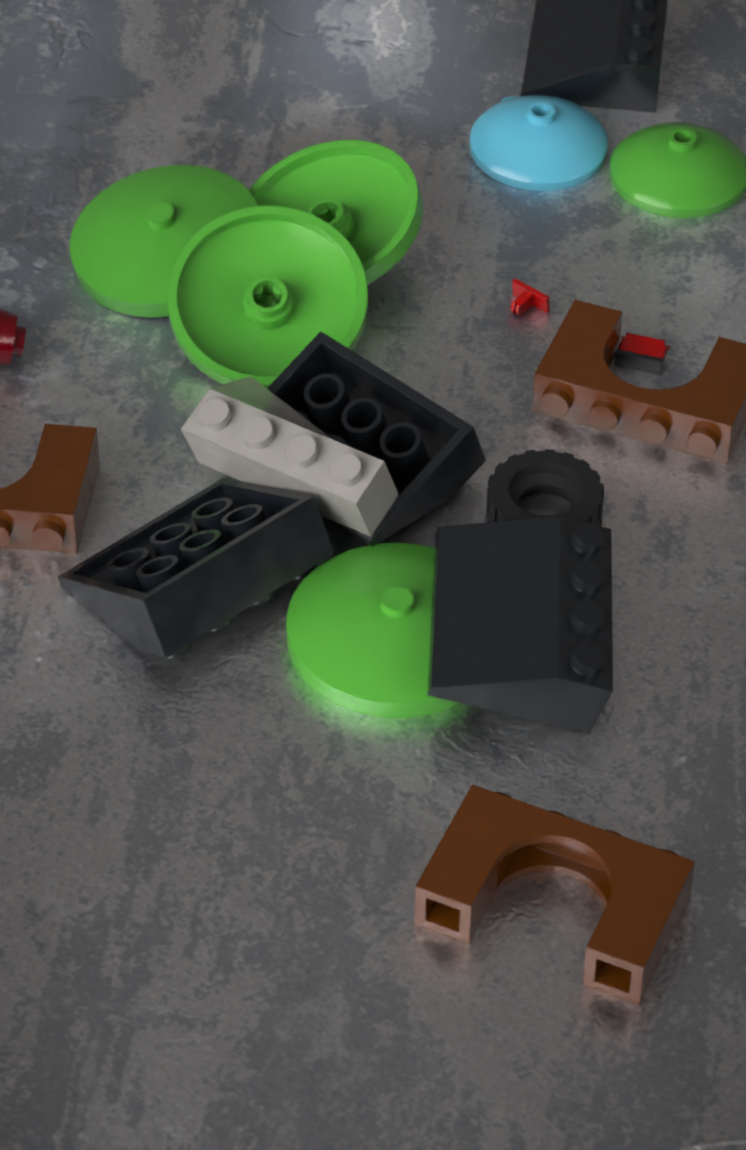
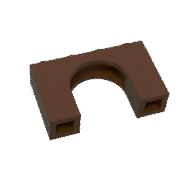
[532,299,746,464]
[0,424,100,554]
[414,785,695,1005]

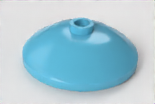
[469,95,608,191]

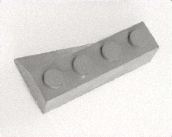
[181,376,399,537]

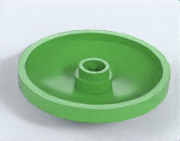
[249,140,423,285]
[70,165,258,318]
[167,205,368,388]
[286,543,461,718]

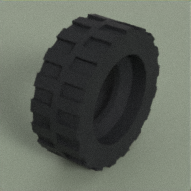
[486,449,604,526]

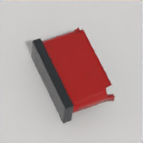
[615,333,670,375]

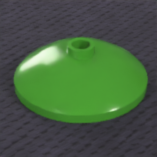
[609,122,746,218]

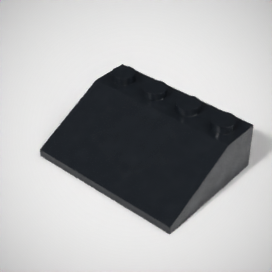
[521,0,668,112]
[267,331,486,547]
[58,478,334,659]
[428,516,613,734]

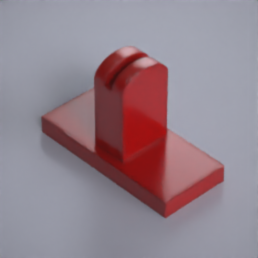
[510,279,550,317]

